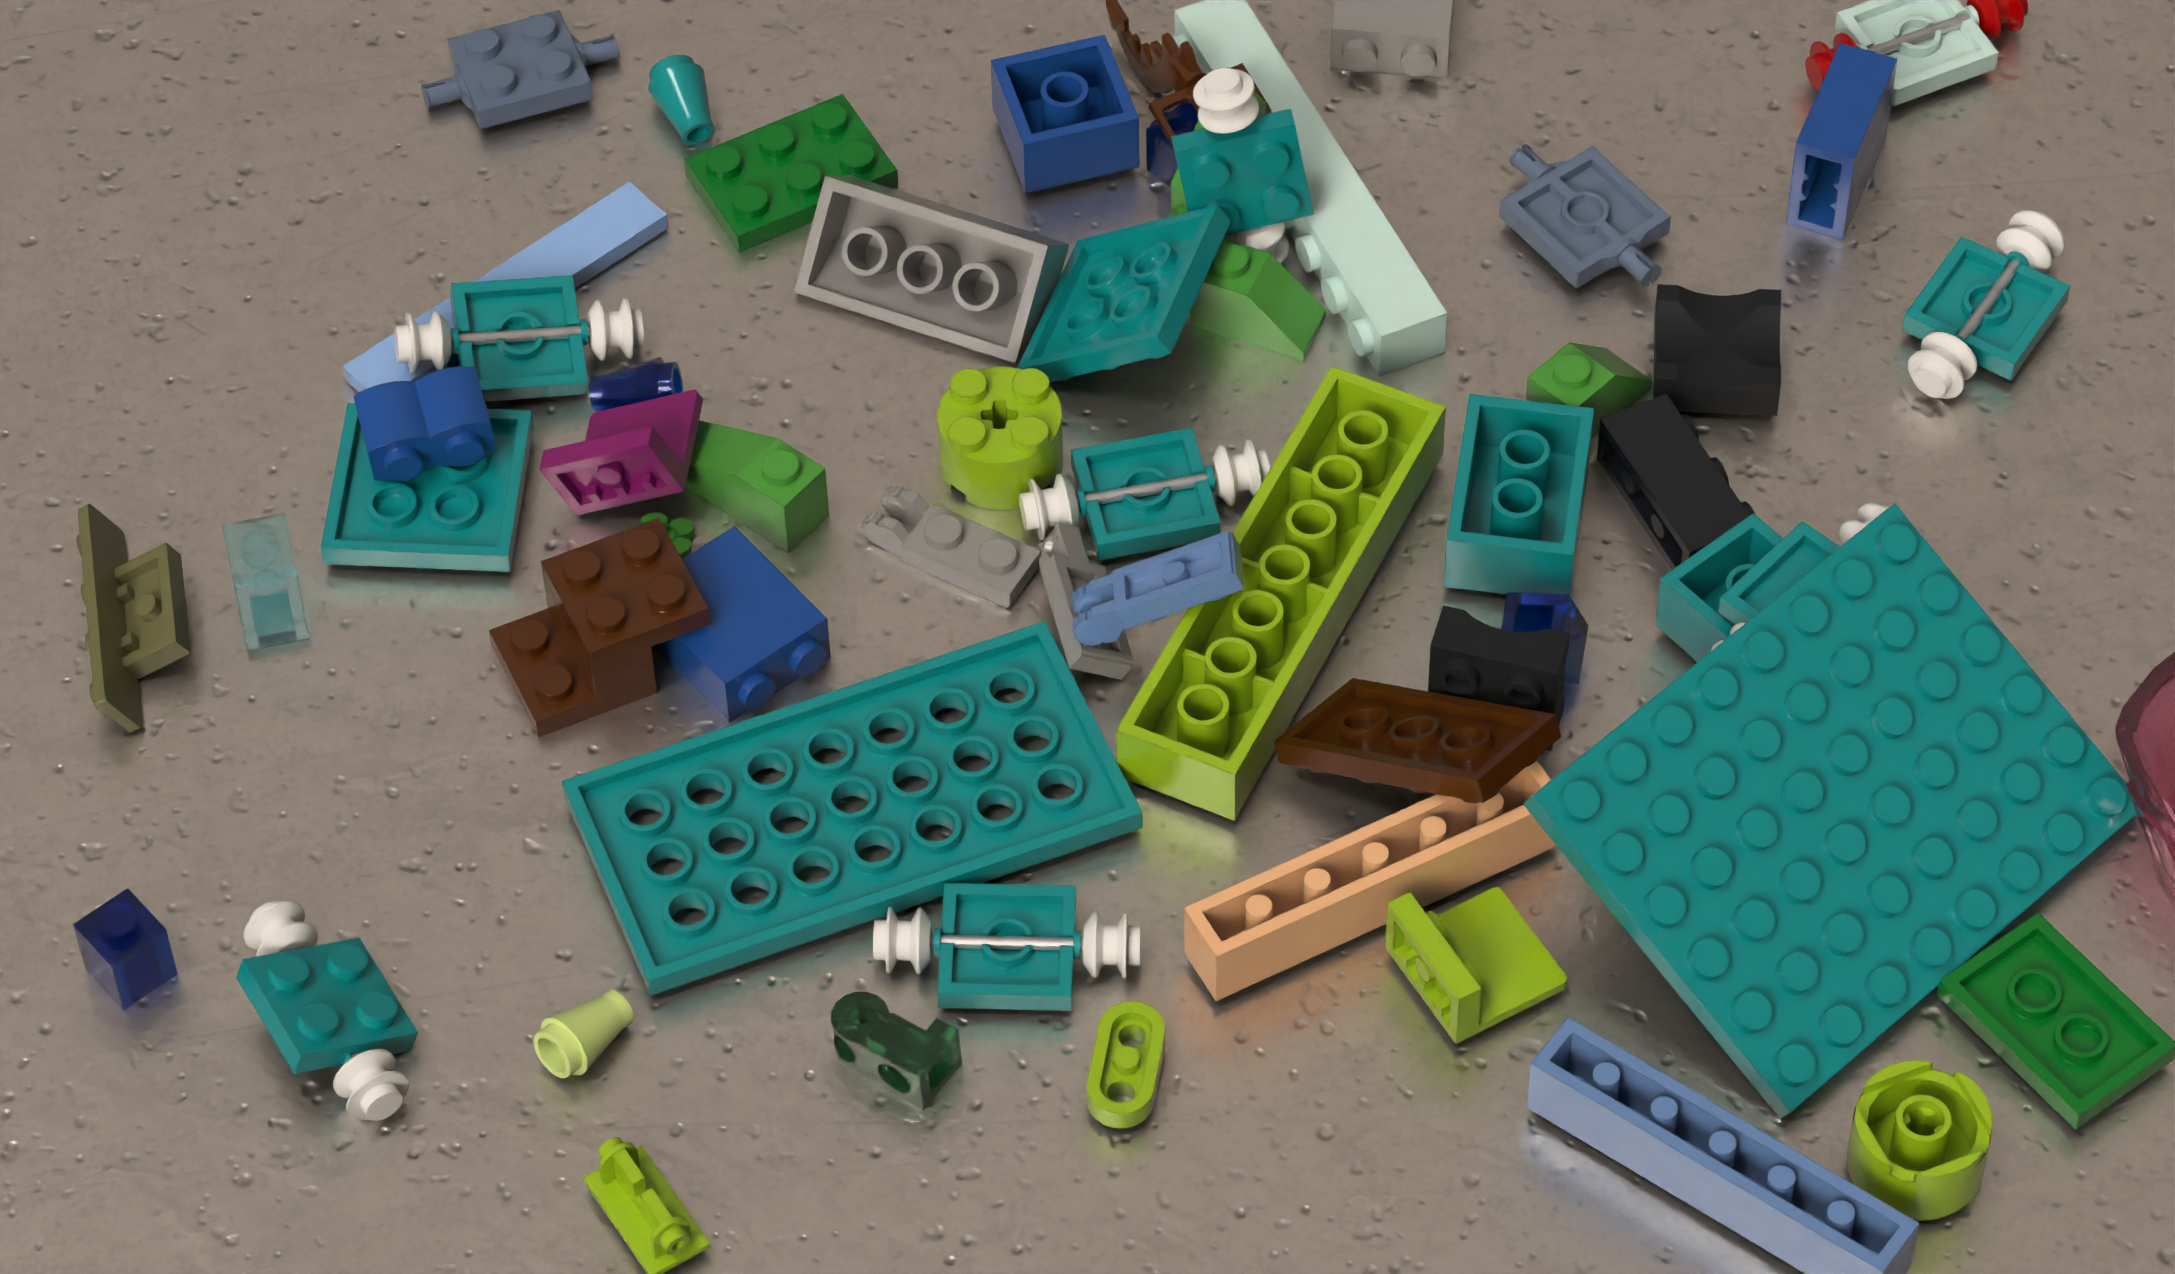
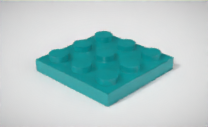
[1017,204,1231,382]
[320,403,534,572]

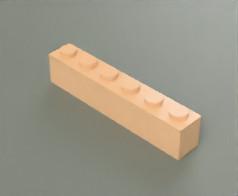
[1184,760,1557,1001]

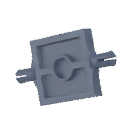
[421,10,620,129]
[1499,144,1671,289]

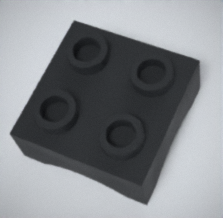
[1653,284,1781,416]
[1428,605,1570,751]

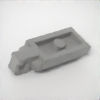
[1038,522,1134,680]

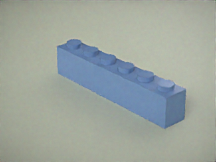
[1526,1017,1919,1274]

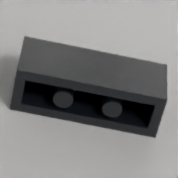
[1597,394,1756,570]

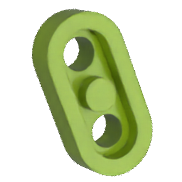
[1087,1001,1166,1128]

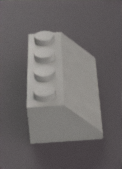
[794,175,1069,363]

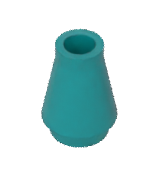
[648,55,715,146]

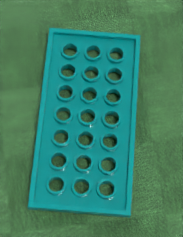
[562,621,1143,996]

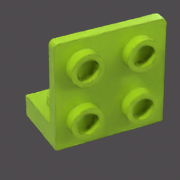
[1385,887,1567,1044]

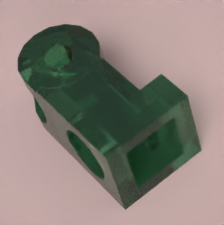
[831,992,962,1111]

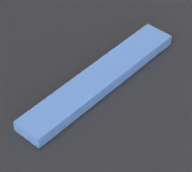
[343,181,668,392]

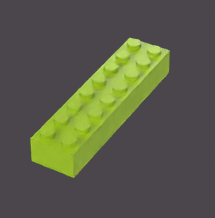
[1116,366,1446,821]

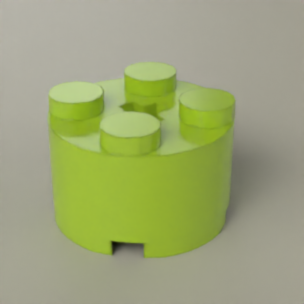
[937,367,1063,510]
[1847,1060,1993,1221]

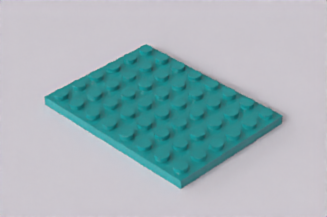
[1522,503,2145,1119]

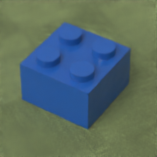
[991,35,1140,193]

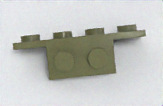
[76,504,191,733]

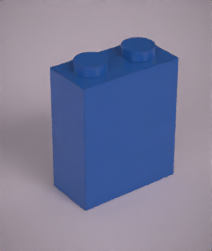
[1786,43,1898,240]
[654,526,831,723]

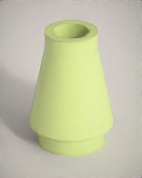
[533,989,634,1078]

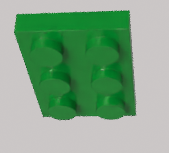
[684,94,898,252]
[1937,913,2175,1130]

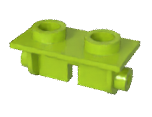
[583,1137,711,1274]

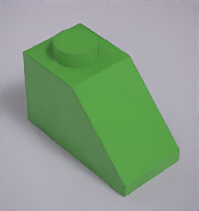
[1190,239,1326,361]
[1526,342,1653,439]

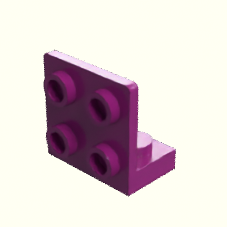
[539,390,703,515]

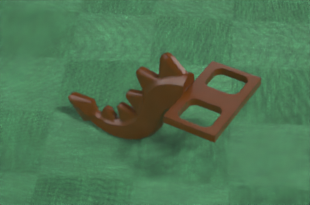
[1106,0,1272,147]

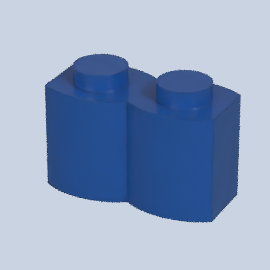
[353,366,496,481]

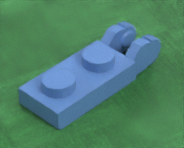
[1071,531,1244,647]

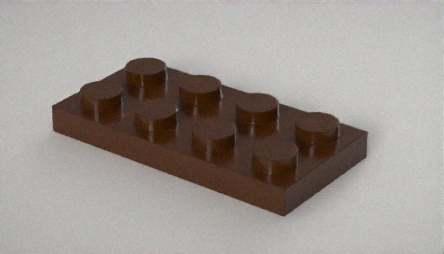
[1274,678,1561,803]

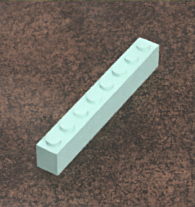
[1172,0,1447,376]

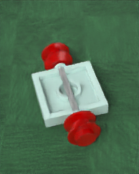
[1805,0,2028,106]

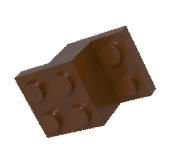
[489,518,710,738]

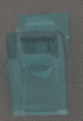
[222,513,310,651]

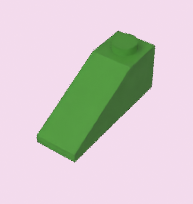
[685,420,829,554]

